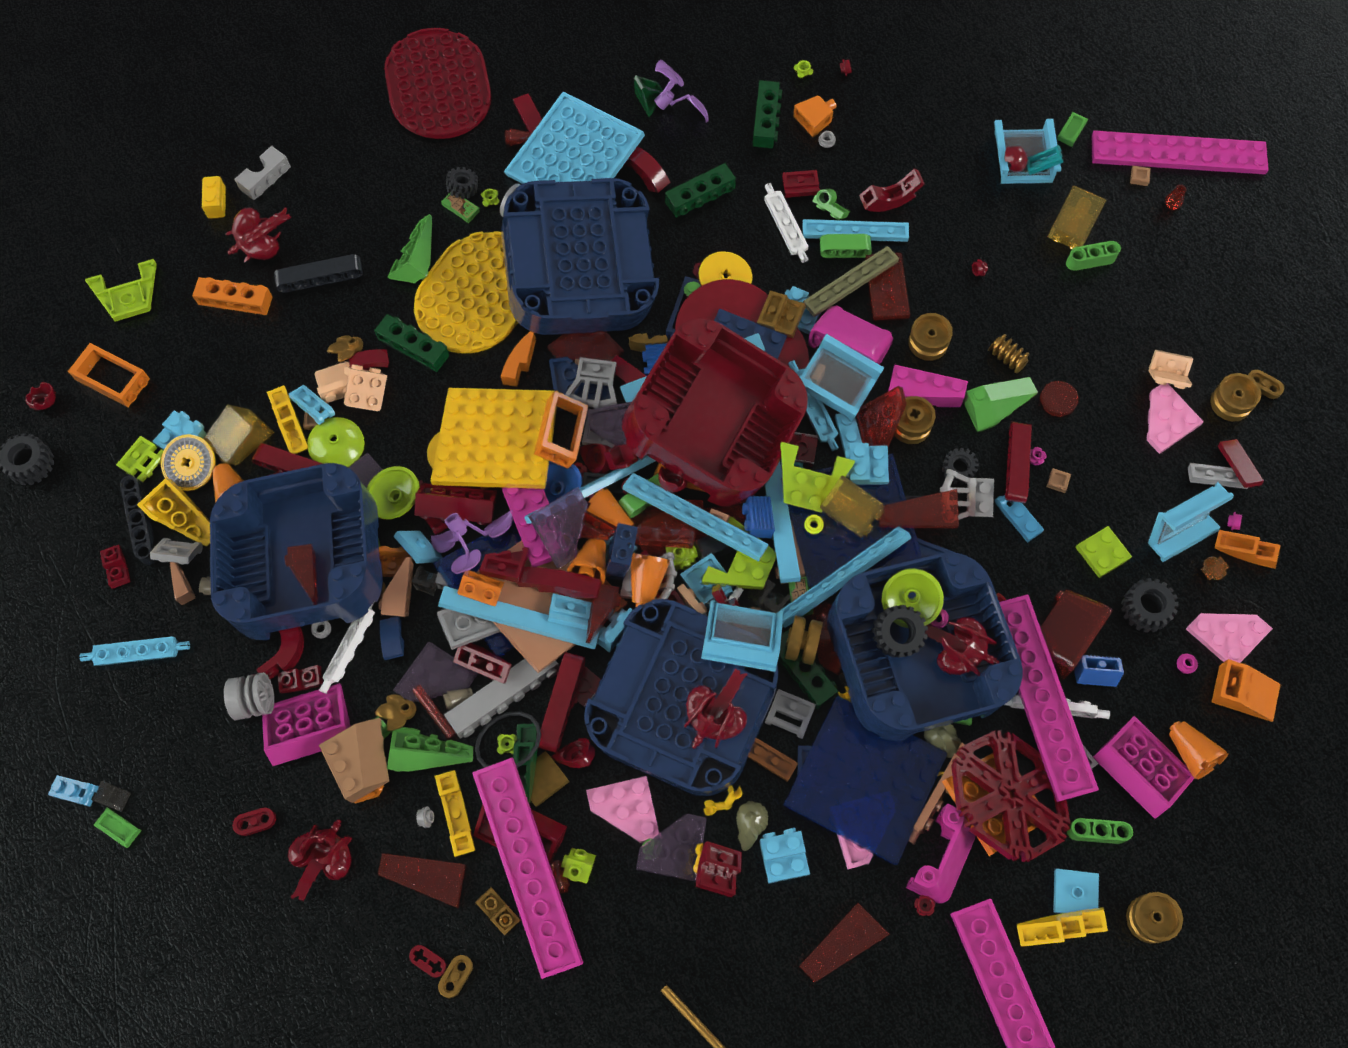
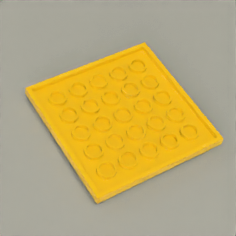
[431,388,558,489]

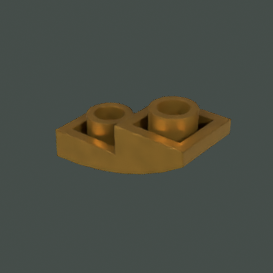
[629,333,668,352]
[475,887,520,935]

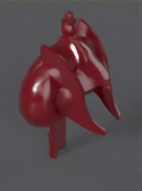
[226,207,291,262]
[925,617,1000,676]
[684,668,748,749]
[288,819,352,901]

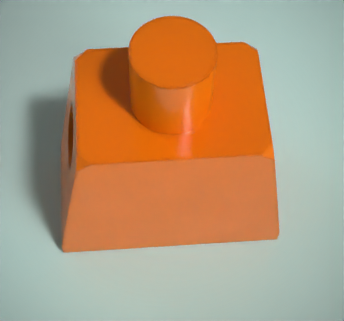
[793,96,836,137]

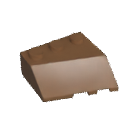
[319,718,389,803]

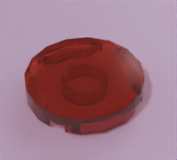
[1040,381,1079,417]

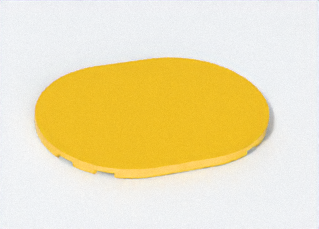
[414,231,518,353]

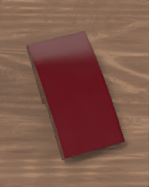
[348,349,389,370]
[100,544,131,589]
[277,665,323,693]

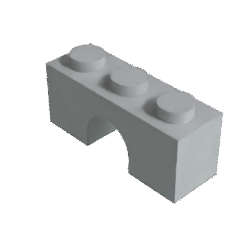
[235,146,291,200]

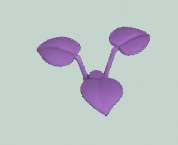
[654,60,708,123]
[431,510,513,574]

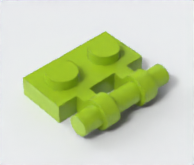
[116,436,164,483]

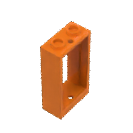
[68,343,150,407]
[534,391,588,469]

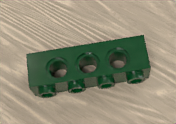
[753,80,782,148]
[665,163,736,218]
[374,314,449,372]
[769,629,838,710]

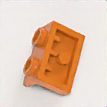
[457,570,505,606]

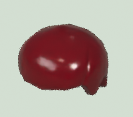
[1005,146,1028,173]
[25,382,56,410]
[658,467,688,493]

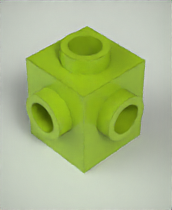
[665,541,698,571]
[561,848,596,884]

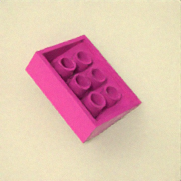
[262,683,351,766]
[1093,716,1194,819]

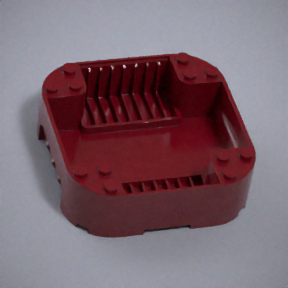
[622,319,808,507]

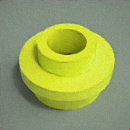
[804,515,824,534]

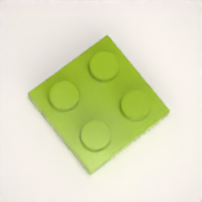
[1076,526,1132,578]

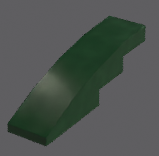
[513,723,538,803]

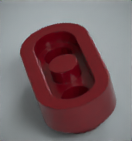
[232,808,276,836]

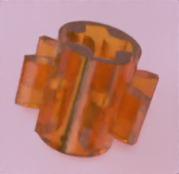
[1201,556,1229,580]

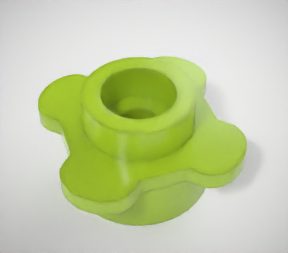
[794,60,813,78]
[481,189,500,207]
[497,734,517,754]

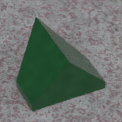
[634,75,663,117]

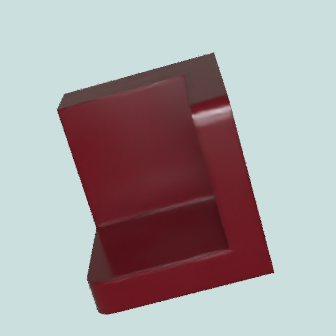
[604,444,638,470]

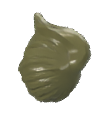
[924,724,961,758]
[736,801,768,851]

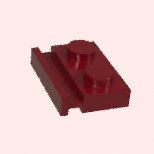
[782,170,820,198]

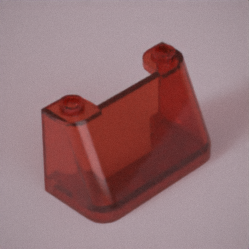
[1040,589,1113,680]

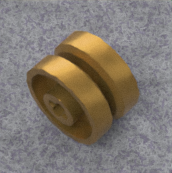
[909,313,952,361]
[1210,373,1261,421]
[891,396,936,444]
[785,615,823,665]
[1126,892,1183,944]

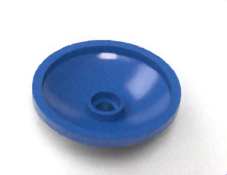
[543,461,583,511]

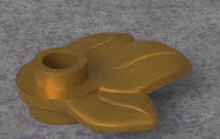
[327,336,363,362]
[375,694,416,731]

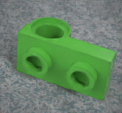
[812,189,850,220]

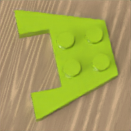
[85,259,156,321]
[780,441,855,512]
[701,516,776,590]

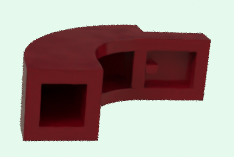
[623,146,670,193]
[859,169,925,212]
[256,626,304,679]

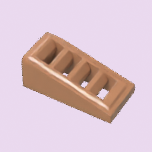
[170,562,196,605]

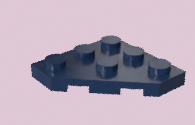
[549,357,610,411]

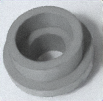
[818,131,836,148]
[311,621,331,638]
[417,807,434,828]

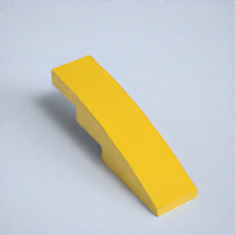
[267,385,308,454]
[1017,907,1108,946]

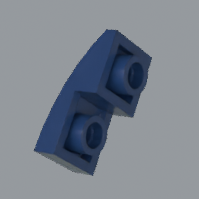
[380,616,404,660]

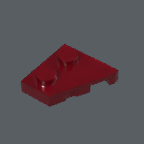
[479,547,529,583]

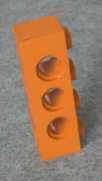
[192,277,272,315]

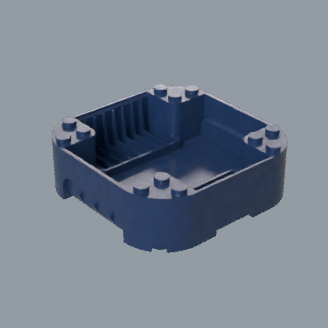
[501,178,659,335]
[210,463,383,640]
[827,552,1023,741]
[585,599,778,796]

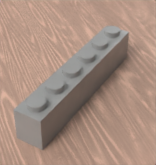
[444,659,559,739]

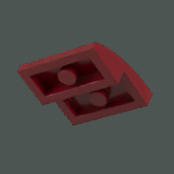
[696,841,742,897]

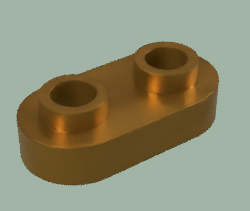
[1248,370,1284,399]
[438,955,473,998]

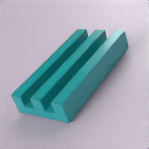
[1027,145,1063,175]

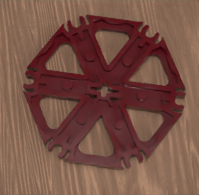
[951,730,1071,862]

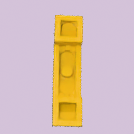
[435,770,475,857]

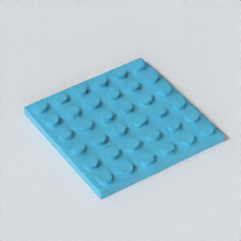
[504,92,645,184]

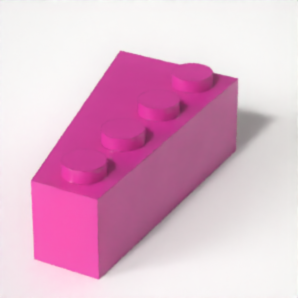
[884,365,968,407]

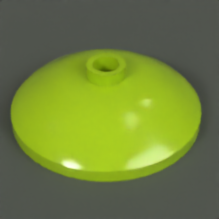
[307,417,365,468]
[367,466,420,519]
[882,568,944,628]

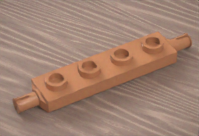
[907,743,965,845]

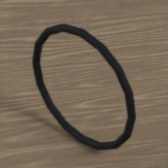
[475,711,541,768]

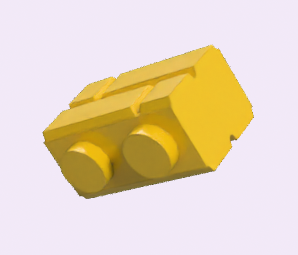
[202,176,226,219]

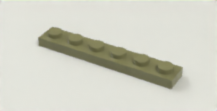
[803,246,899,317]

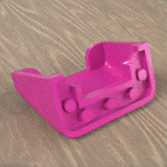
[808,306,893,365]
[906,803,975,904]

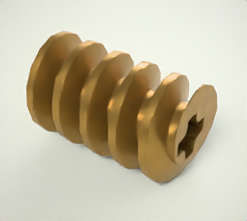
[988,334,1029,373]

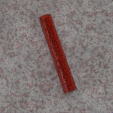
[412,685,456,739]

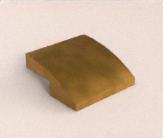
[757,291,806,338]
[531,751,569,807]

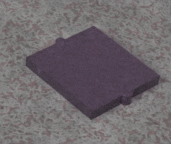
[348,453,383,488]

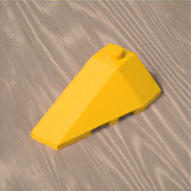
[137,478,210,546]

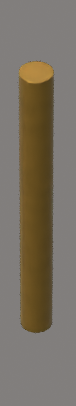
[661,985,725,1048]

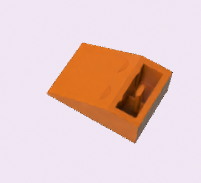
[1212,659,1280,722]

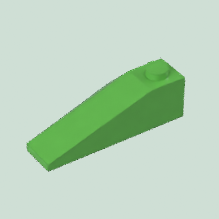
[388,214,432,283]
[963,377,1038,432]
[387,727,473,772]

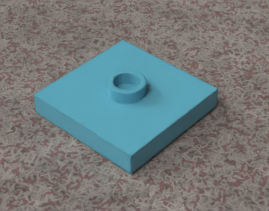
[394,531,443,564]
[1054,869,1099,914]

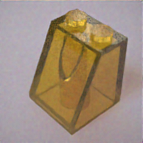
[1048,186,1106,249]
[204,405,274,465]
[820,475,884,538]

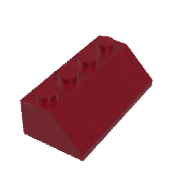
[414,482,498,525]
[473,805,567,865]

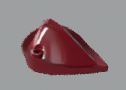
[579,443,611,474]
[551,738,595,768]

